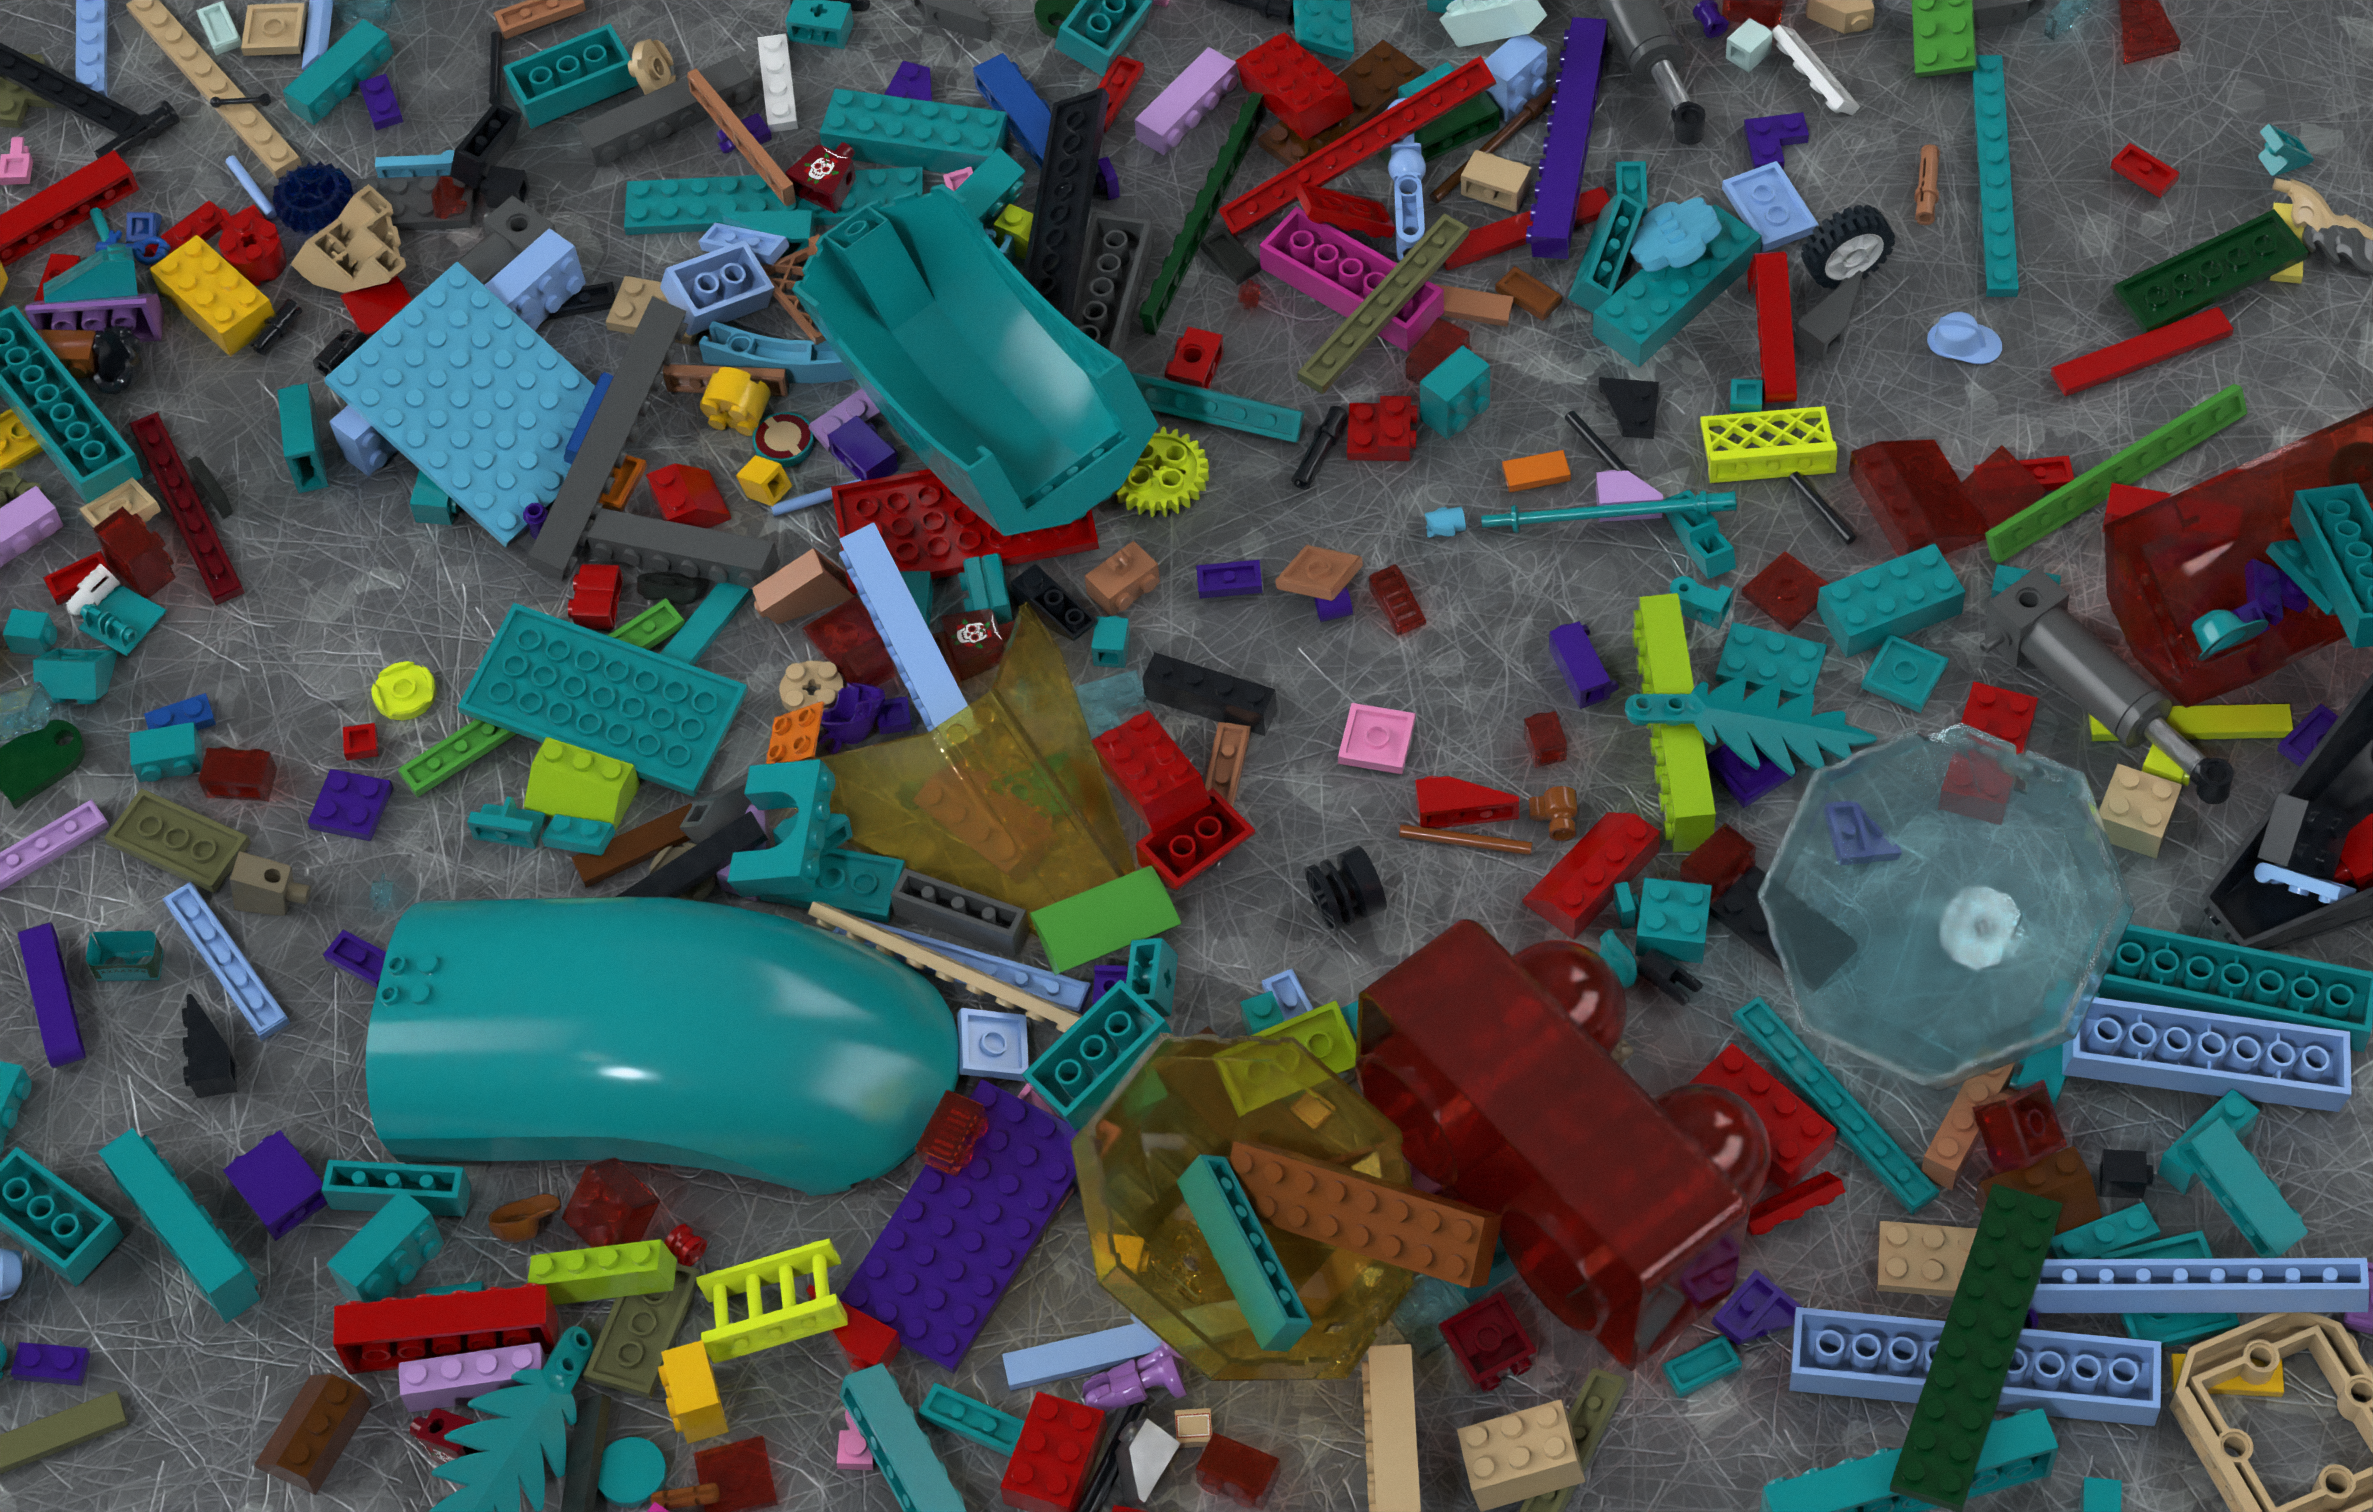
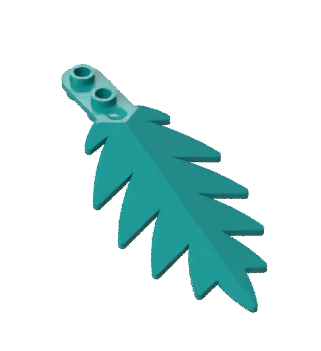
[1624,676,1877,777]
[429,1326,593,1512]

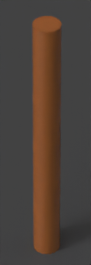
[1399,824,1533,855]

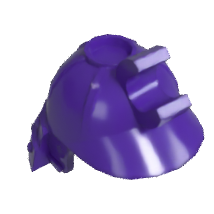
[818,683,886,755]

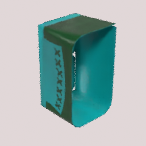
[86,930,164,982]

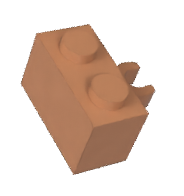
[1085,541,1160,616]

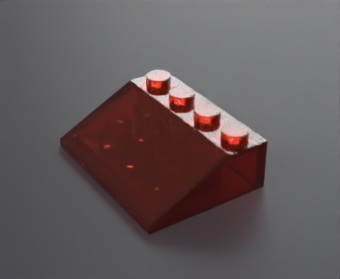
[1848,439,1990,557]

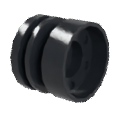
[1305,845,1387,932]

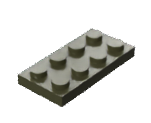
[104,788,251,893]
[583,1263,702,1399]

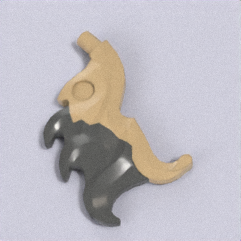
[2272,178,2373,275]

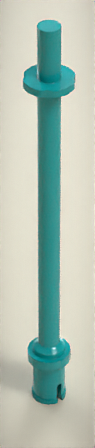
[1481,491,1737,533]

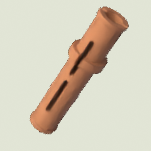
[1914,144,1940,225]

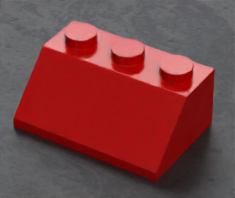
[1136,788,1256,890]

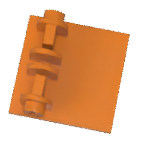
[766,701,825,764]

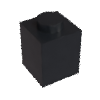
[480,166,530,209]
[2099,1149,2153,1199]

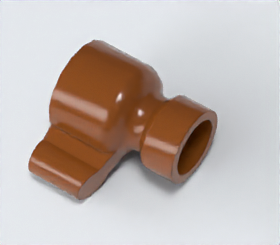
[1528,786,1578,841]

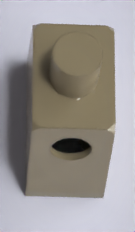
[230,851,311,916]

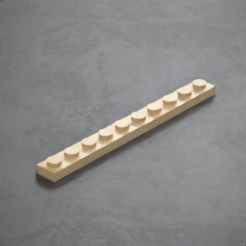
[126,0,302,179]
[808,901,1083,1033]

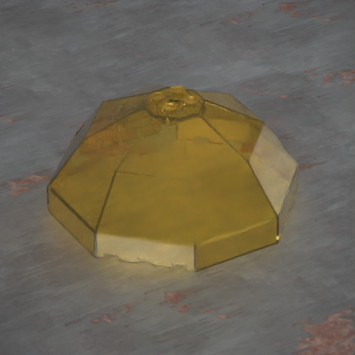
[1070,1033,1414,1381]

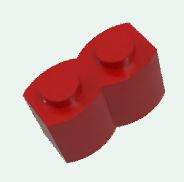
[568,564,623,629]

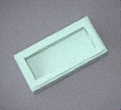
[196,1,242,56]

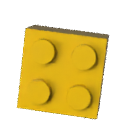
[658,1340,729,1444]

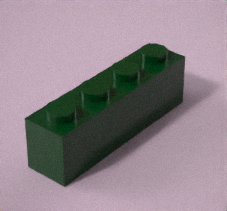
[1378,91,1499,166]

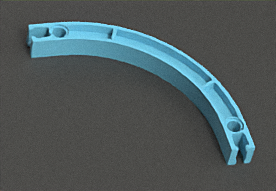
[699,228,1016,384]

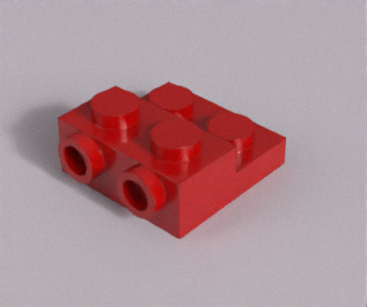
[1347,396,1417,461]

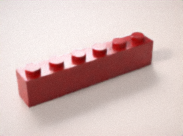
[0,150,139,268]

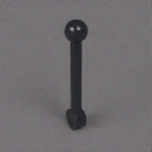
[210,93,271,108]

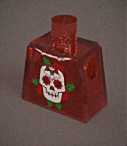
[941,609,1021,682]

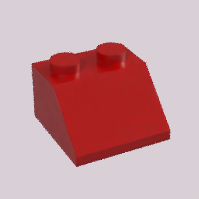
[646,463,732,529]

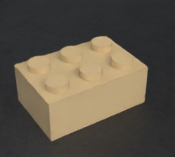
[1457,1399,1586,1512]

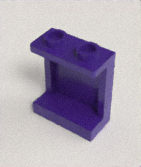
[223,1130,328,1241]

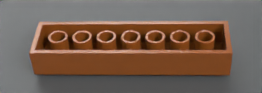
[1229,1139,1503,1288]

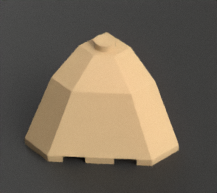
[290,184,406,293]

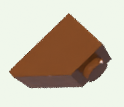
[36,329,100,379]

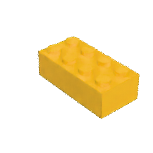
[149,235,275,357]

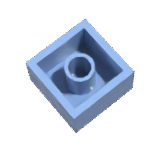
[1484,34,1547,122]

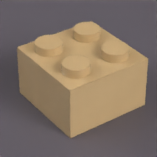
[2092,763,2182,859]

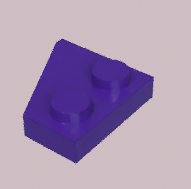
[884,60,933,102]
[1711,1269,1804,1345]

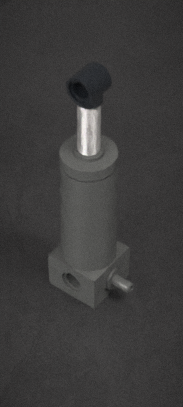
[1596,0,1706,145]
[1980,567,2234,805]

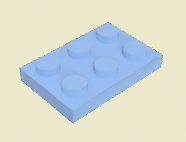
[1722,161,1819,253]

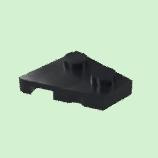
[1598,377,1659,439]

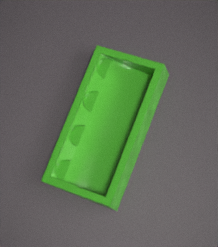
[1029,865,1182,976]

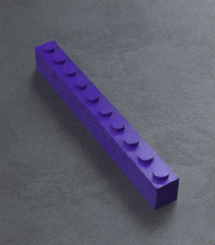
[1526,17,1608,259]

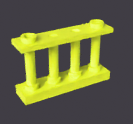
[696,1238,848,1364]

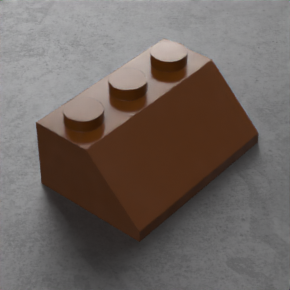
[1975,1146,2102,1237]
[254,1374,371,1495]

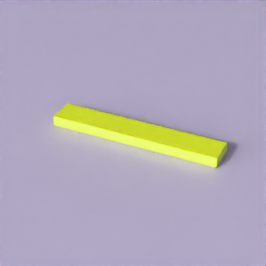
[2088,704,2293,741]

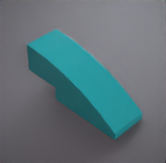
[1664,490,1736,579]

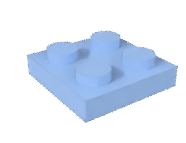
[957,1008,1029,1081]

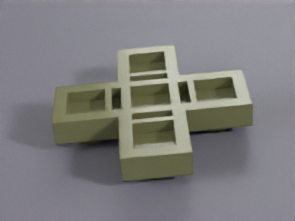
[0,53,57,128]

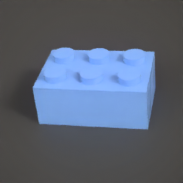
[660,240,774,336]

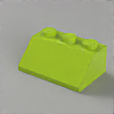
[524,737,640,832]

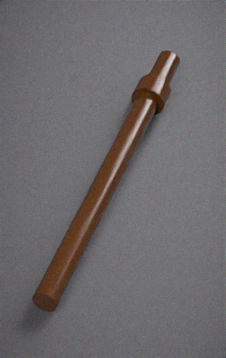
[1429,87,1556,203]

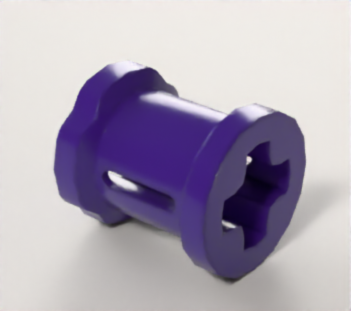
[1692,0,1729,38]

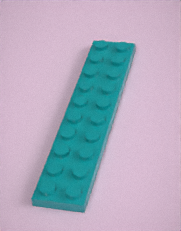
[624,167,924,235]

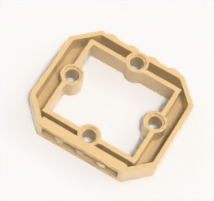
[2169,1312,2373,1512]

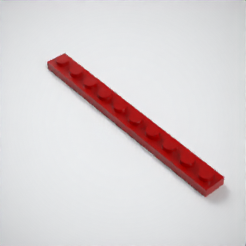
[1218,55,1497,238]

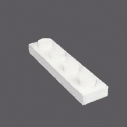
[1772,24,1860,116]
[757,33,798,132]

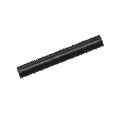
[489,31,502,105]
[1565,411,1632,473]
[1788,471,1857,545]

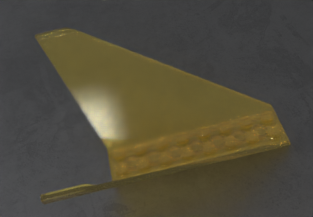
[794,602,1136,937]

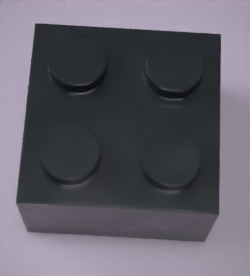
[2257,792,2354,880]

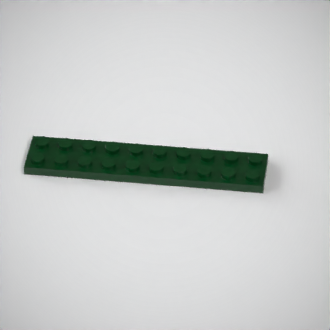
[1890,1183,2063,1512]

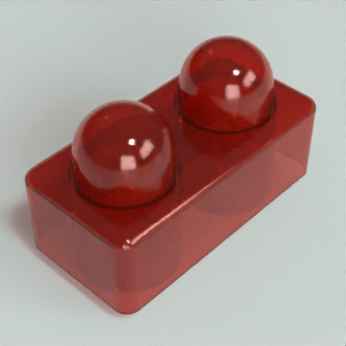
[1355,919,1772,1371]

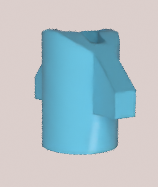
[1425,506,1466,538]

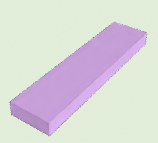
[0,799,110,891]

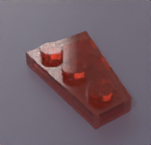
[2118,0,2181,65]

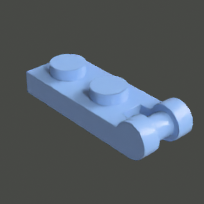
[2254,862,2357,904]

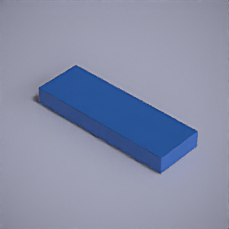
[564,372,614,464]

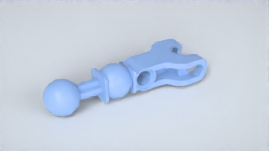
[1387,98,1426,264]

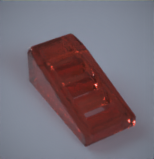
[1369,564,1426,636]

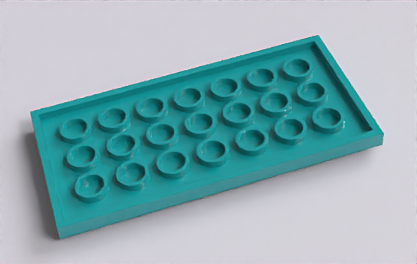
[457,602,748,797]

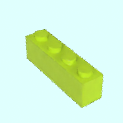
[527,1239,677,1305]

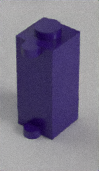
[1549,621,1619,709]

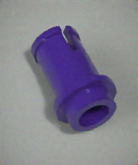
[523,503,548,540]

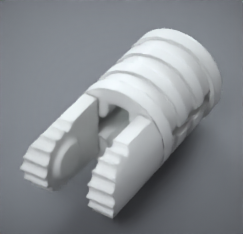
[65,564,120,616]

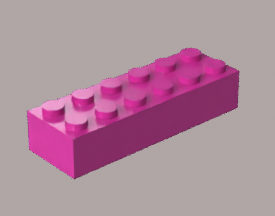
[1259,207,1444,352]

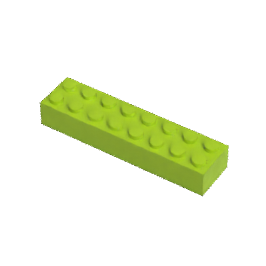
[1632,593,1716,853]

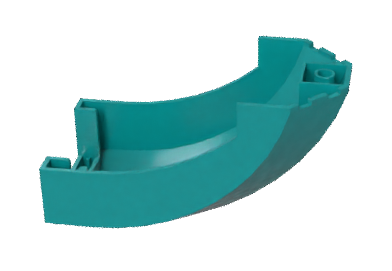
[792,184,1159,536]

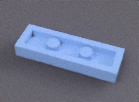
[698,223,789,265]

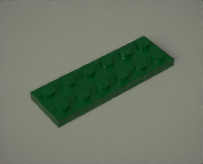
[2113,209,2309,333]

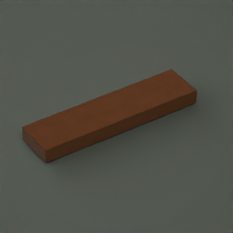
[571,803,692,888]

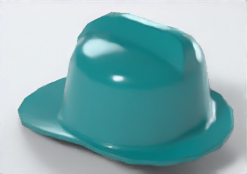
[2192,610,2269,661]

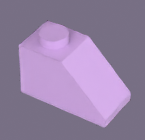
[1596,470,1663,522]

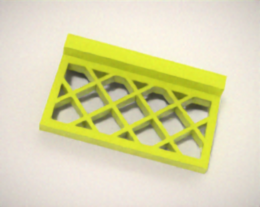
[1700,406,1837,483]

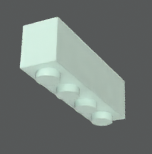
[1439,0,1547,48]

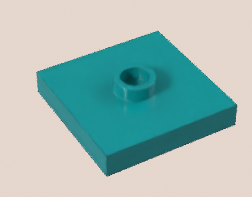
[1861,634,1949,713]

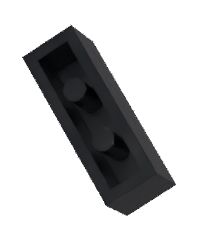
[450,101,521,189]

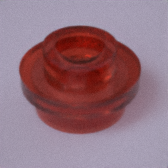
[1238,279,1260,310]

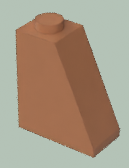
[752,548,855,624]

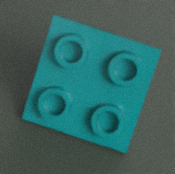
[78,585,167,656]

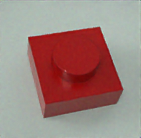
[343,723,379,761]

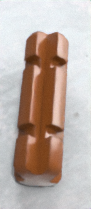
[650,1483,720,1510]

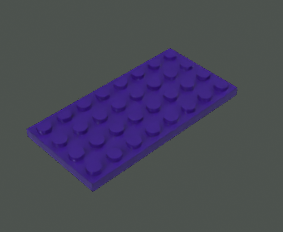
[839,1079,1100,1374]

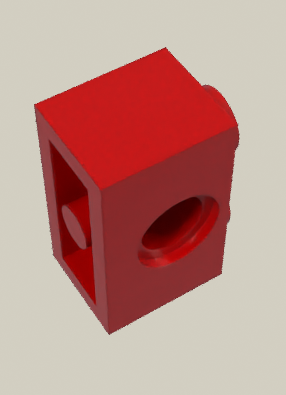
[1164,326,1224,389]

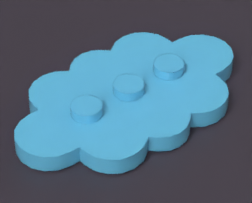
[1630,197,1722,272]

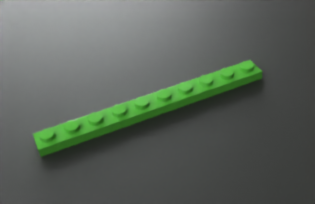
[1985,384,2248,563]
[398,598,685,798]

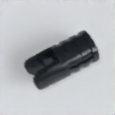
[313,329,367,377]
[1637,948,1703,1007]

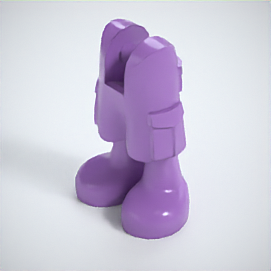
[1082,1343,1187,1413]

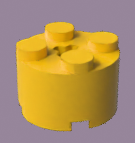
[700,367,771,436]

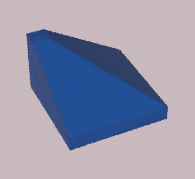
[126,212,162,242]

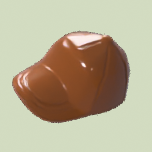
[488,1194,562,1244]

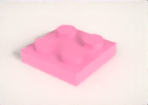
[1338,703,1416,774]

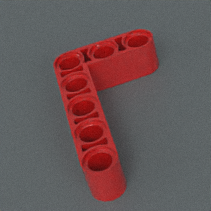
[1747,251,1797,404]

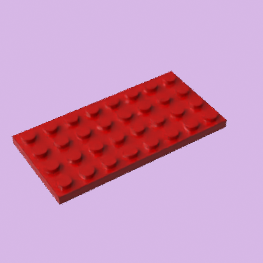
[831,469,1099,594]

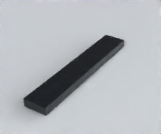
[0,42,140,137]
[616,811,769,898]

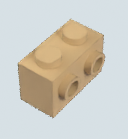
[1461,149,1531,213]

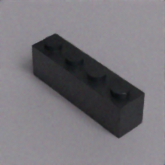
[1142,652,1277,736]

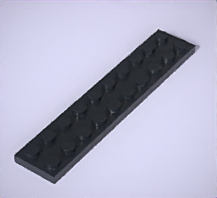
[1023,88,1110,322]

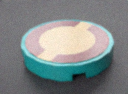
[753,412,815,467]

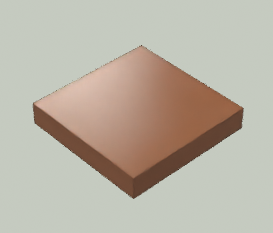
[1275,545,1363,601]

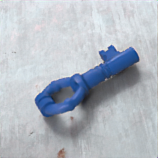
[95,230,171,265]

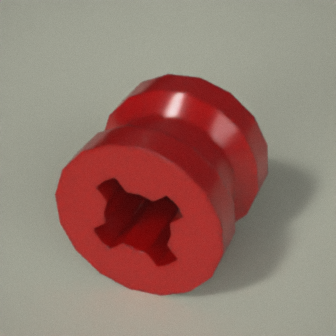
[664,1223,707,1267]

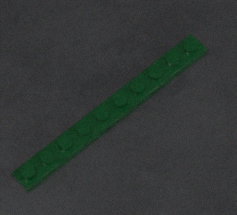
[1139,92,1266,335]

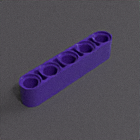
[18,922,86,1069]

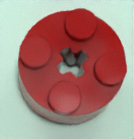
[218,215,287,286]

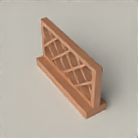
[762,234,826,345]

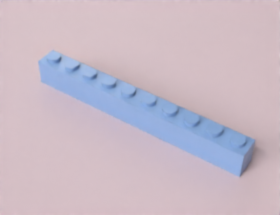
[2030,1258,2369,1313]

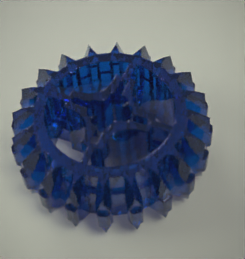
[272,161,354,235]

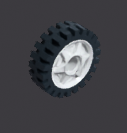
[1801,205,1895,289]

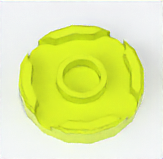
[371,661,437,721]

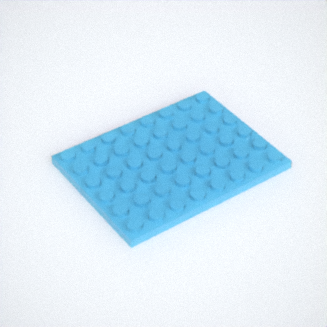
[325,261,637,548]

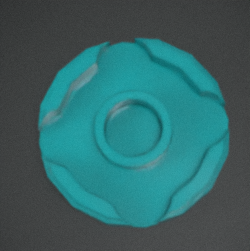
[598,1437,668,1508]

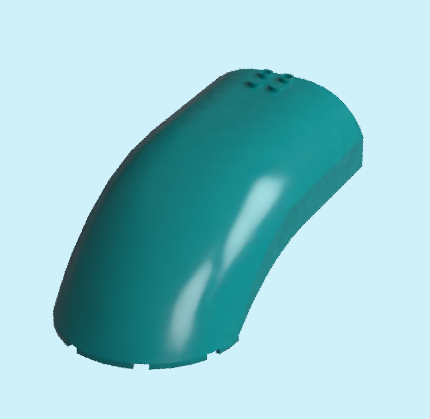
[366,897,959,1196]

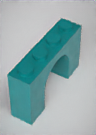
[727,759,836,897]

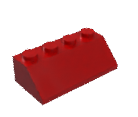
[1522,812,1660,940]

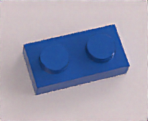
[144,693,216,731]

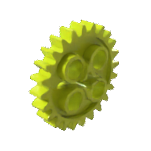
[1113,426,1209,517]

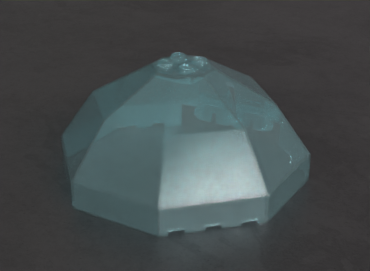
[1757,722,2135,1092]

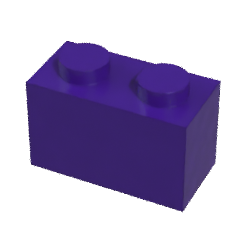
[827,415,898,481]

